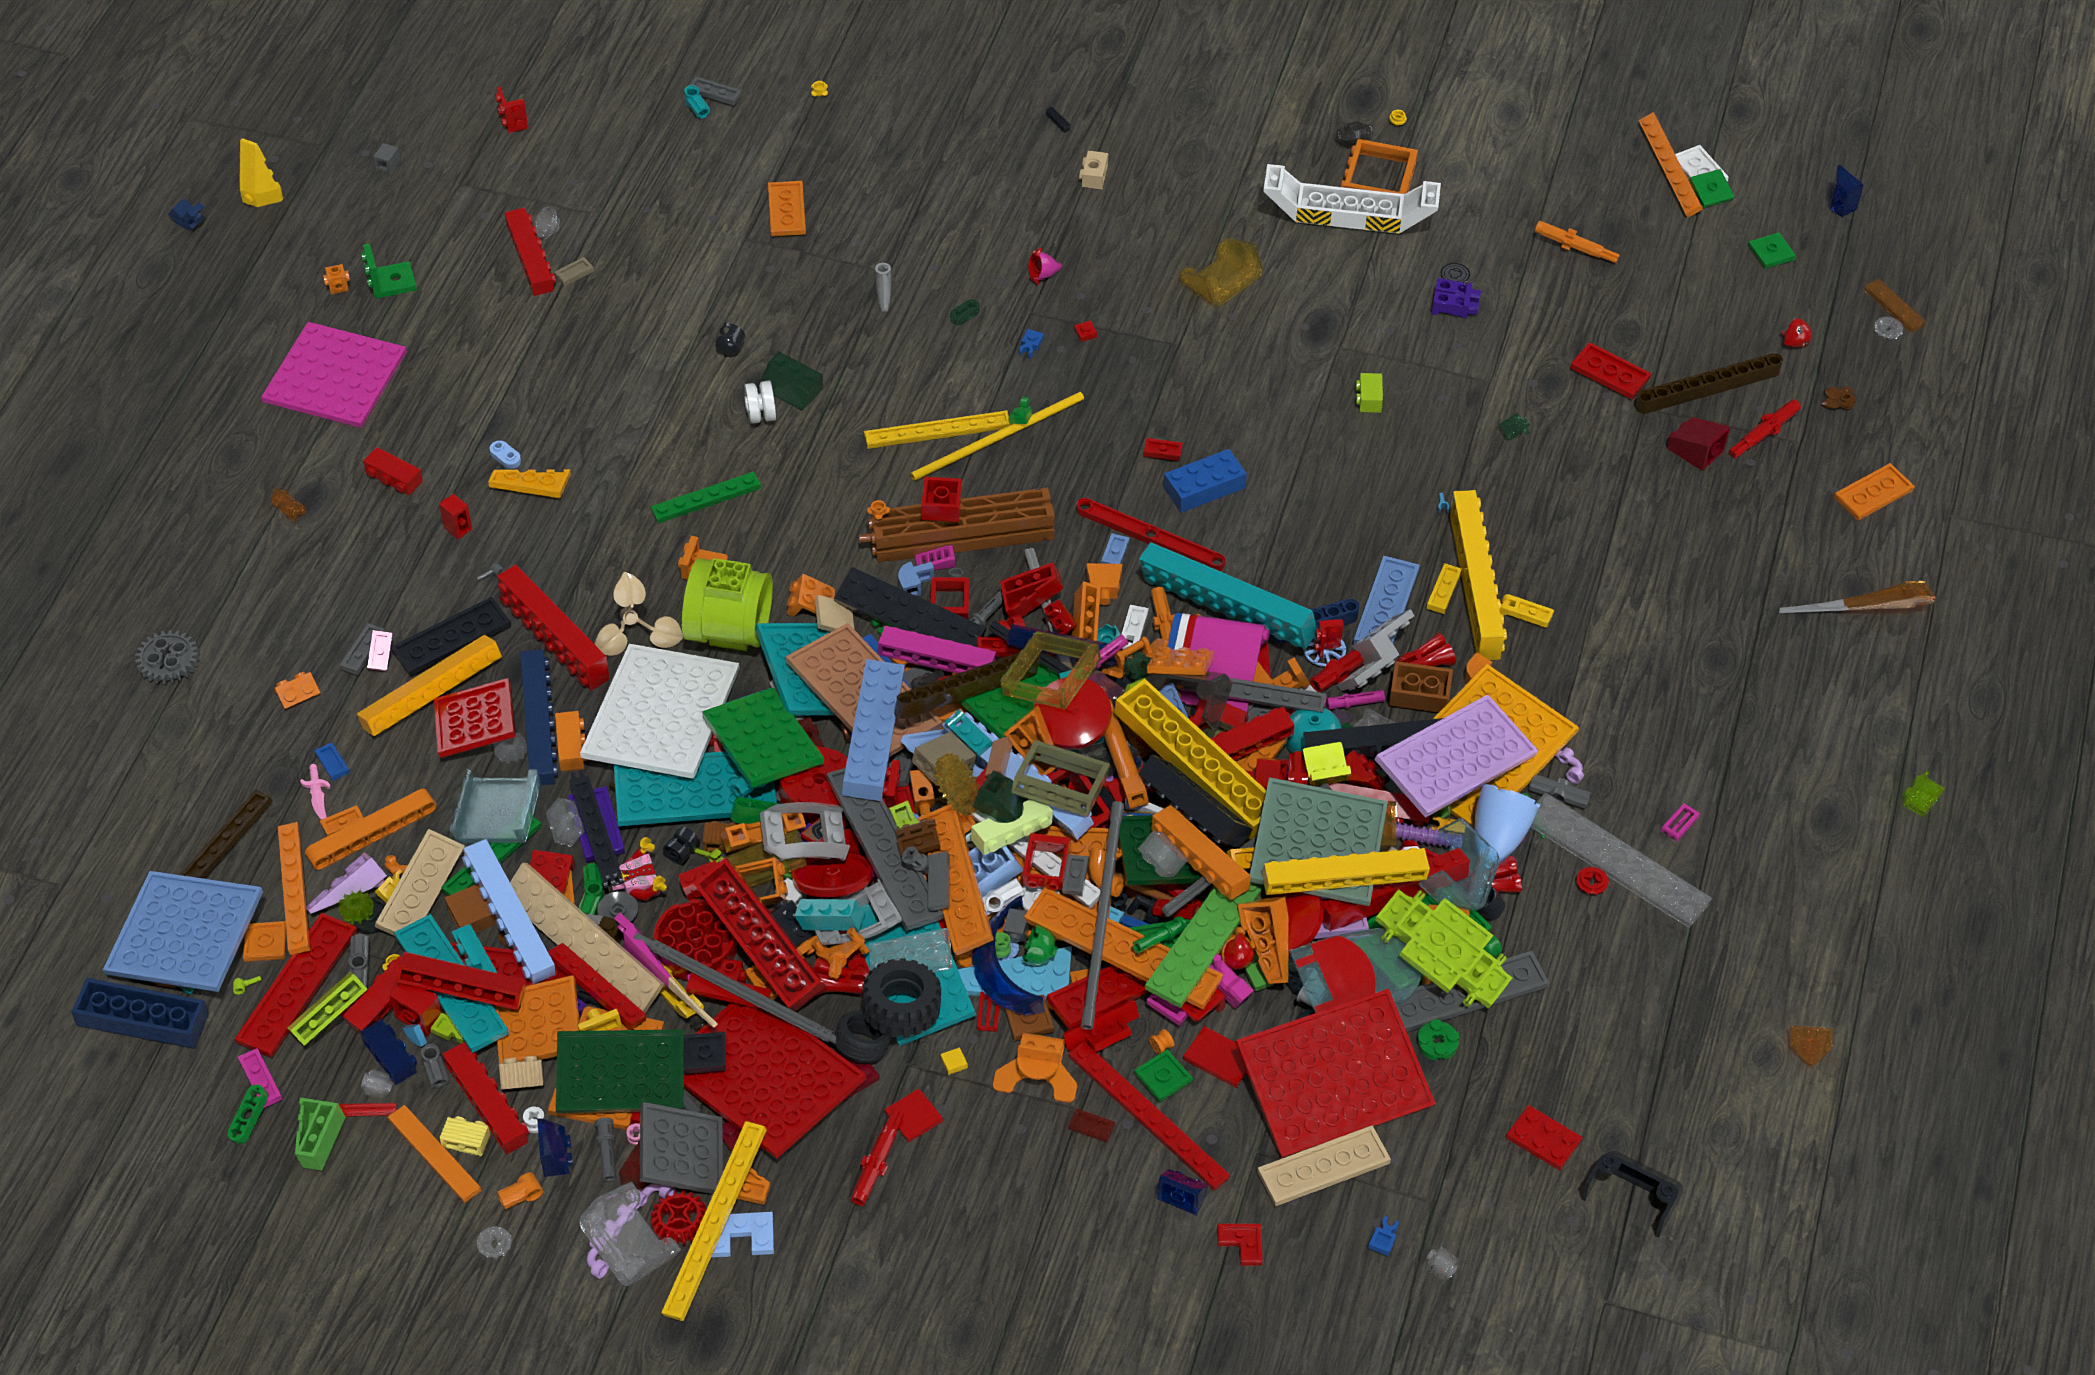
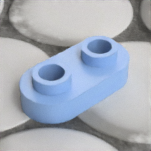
[490,441,521,469]

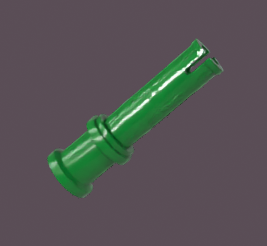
[1132,916,1187,954]

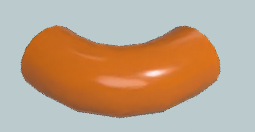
[1088,847,1123,897]

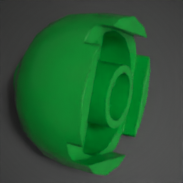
[1022,924,1058,966]

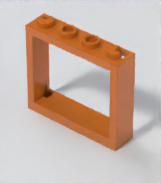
[1341,139,1418,194]

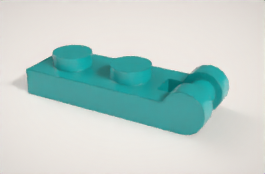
[944,709,993,757]

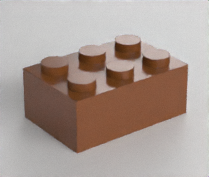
[1389,661,1453,712]

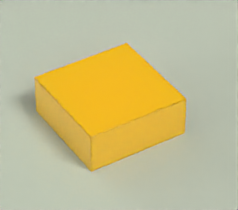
[940,1047,968,1075]

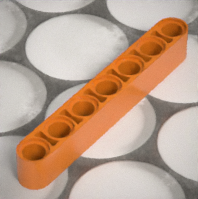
[305,789,437,870]

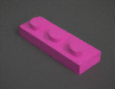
[238,1048,282,1108]

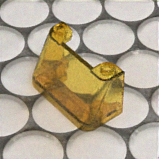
[1178,237,1263,306]

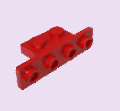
[1063,999,1139,1052]

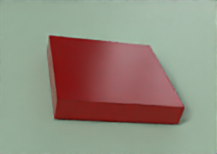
[884,1089,943,1143]

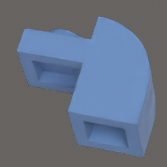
[898,562,934,596]

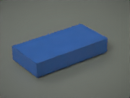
[314,742,350,781]

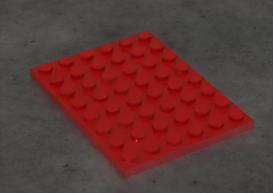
[1235,988,1436,1159]
[684,1002,866,1159]

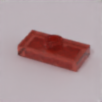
[1068,1108,1115,1143]

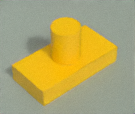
[577,1009,622,1031]

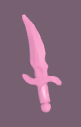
[300,764,330,820]

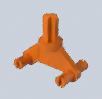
[811,927,869,979]

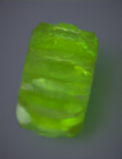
[339,890,374,925]

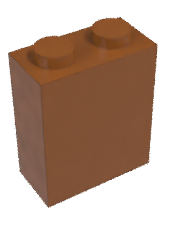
[445,884,497,933]

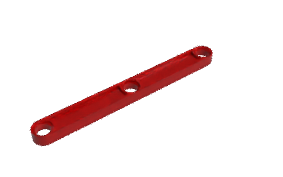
[1076,498,1226,571]

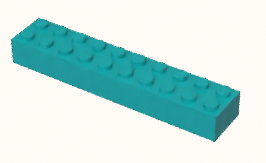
[1139,542,1317,649]

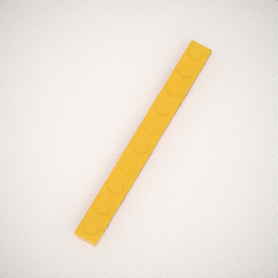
[661,1121,767,1321]

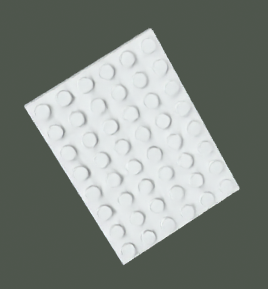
[580,644,740,779]

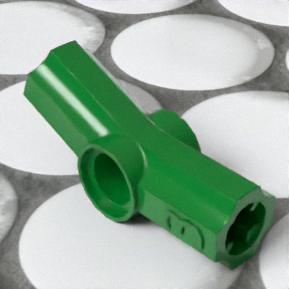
[579,863,604,915]

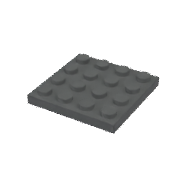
[640,1102,723,1194]

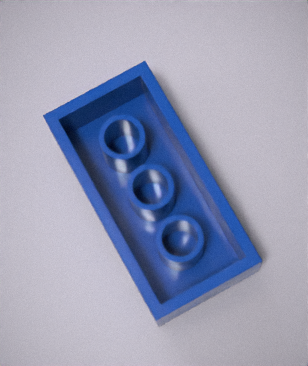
[1163,449,1247,513]

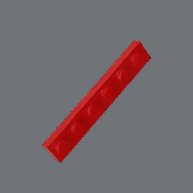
[548,943,646,1029]

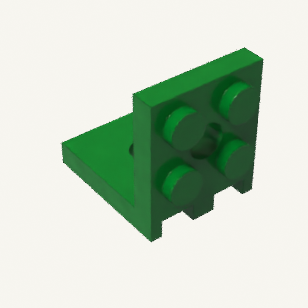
[361,243,417,299]

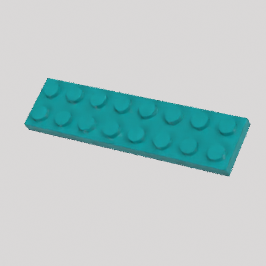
[394,914,509,1053]

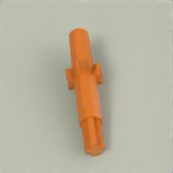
[1535,220,1620,263]
[1151,587,1175,641]

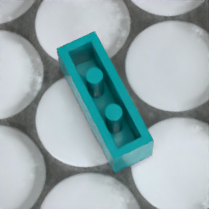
[795,899,864,931]

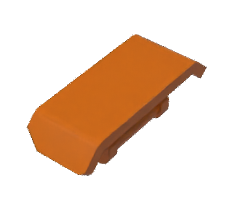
[1101,636,1168,678]

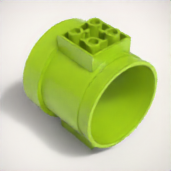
[682,558,773,651]

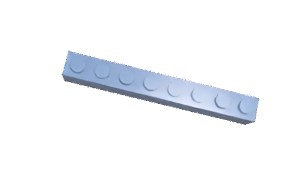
[462,839,555,984]

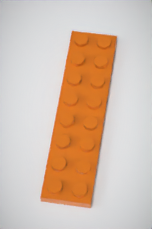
[918,802,994,955]

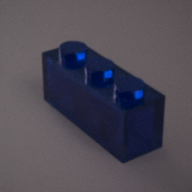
[360,1019,417,1086]

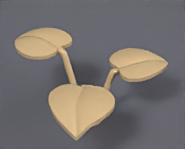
[595,572,683,656]

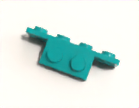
[452,924,497,973]

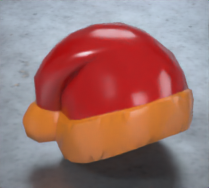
[1220,927,1255,970]

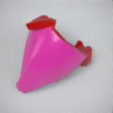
[1028,247,1062,285]

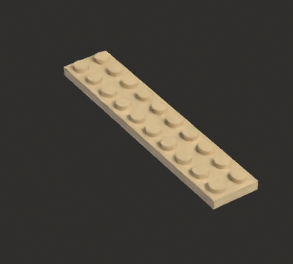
[510,863,664,1013]

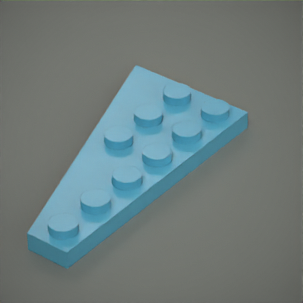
[958,946,1072,1001]

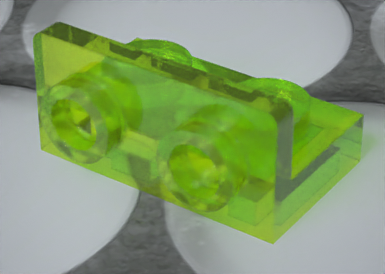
[1903,770,1945,817]

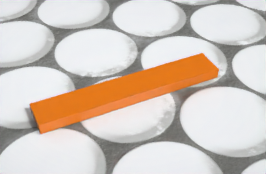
[388,1105,481,1203]

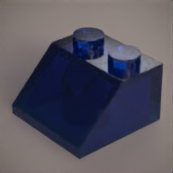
[1830,165,1863,218]
[537,1118,573,1177]
[1158,1169,1208,1216]

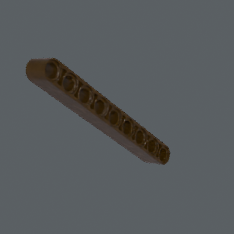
[1635,353,1783,414]
[894,649,1040,719]

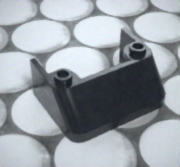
[1581,1151,1683,1238]

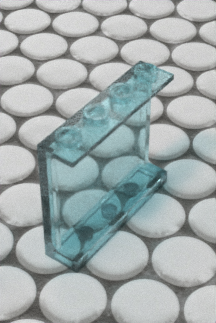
[450,770,541,843]

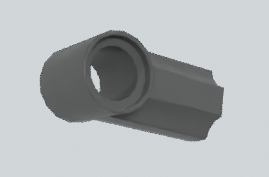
[421,1044,449,1089]

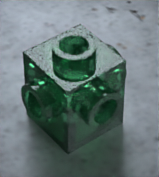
[1123,652,1152,681]

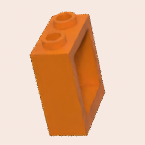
[735,857,788,905]

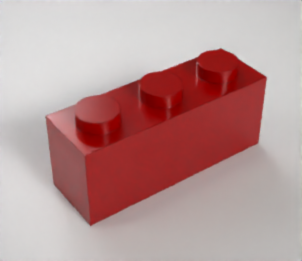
[363,447,423,495]

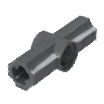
[1529,775,1591,809]
[349,934,370,988]

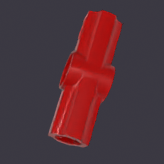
[1310,650,1364,693]
[1287,751,1308,785]

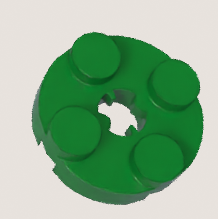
[1417,1019,1459,1060]

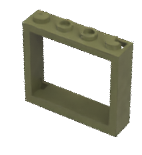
[1011,740,1110,817]

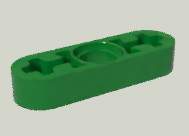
[228,1084,268,1144]

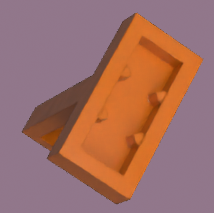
[1272,658,1311,689]

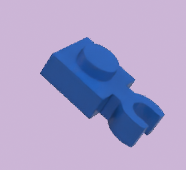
[1019,329,1044,358]
[1368,1216,1399,1256]

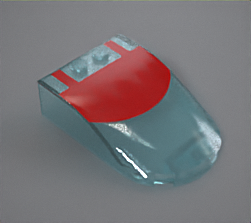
[1289,928,1422,1013]

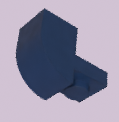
[168,198,204,230]

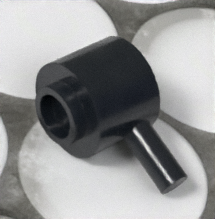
[1461,886,1505,919]

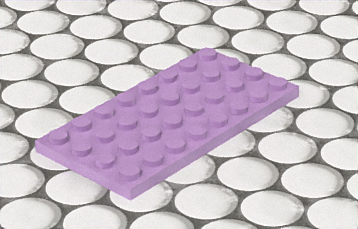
[1375,695,1538,818]

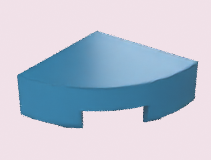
[403,1024,427,1046]

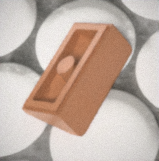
[985,737,1012,778]

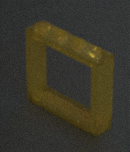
[1000,631,1101,709]

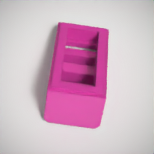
[915,545,955,570]

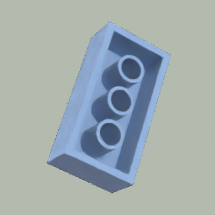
[970,845,1023,897]

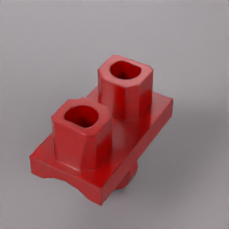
[1044,600,1077,638]

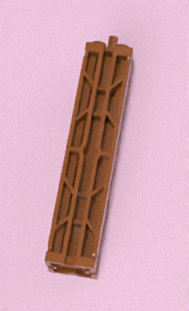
[859,488,1055,563]

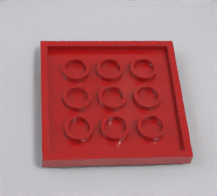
[434,678,516,758]

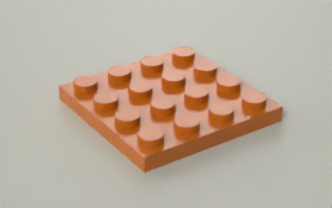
[495,976,580,1063]

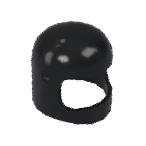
[715,323,745,356]

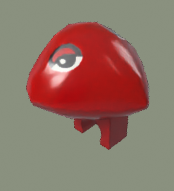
[1781,318,1812,347]

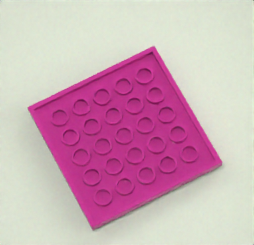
[261,322,407,428]

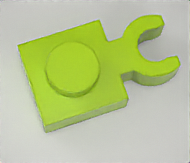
[430,1013,464,1043]

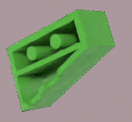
[295,1098,345,1171]

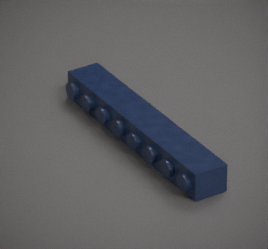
[520,649,558,787]

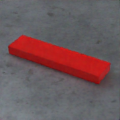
[686,972,772,1009]

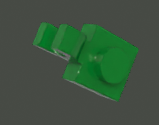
[1008,397,1033,424]

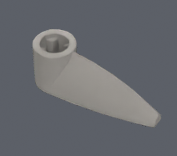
[875,263,891,311]

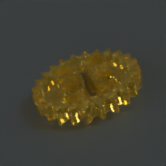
[934,753,982,816]

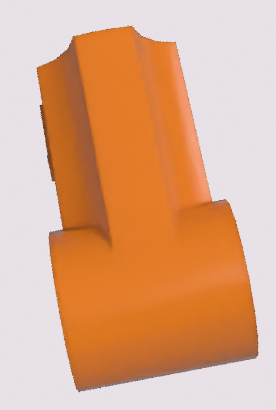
[497,1172,543,1209]

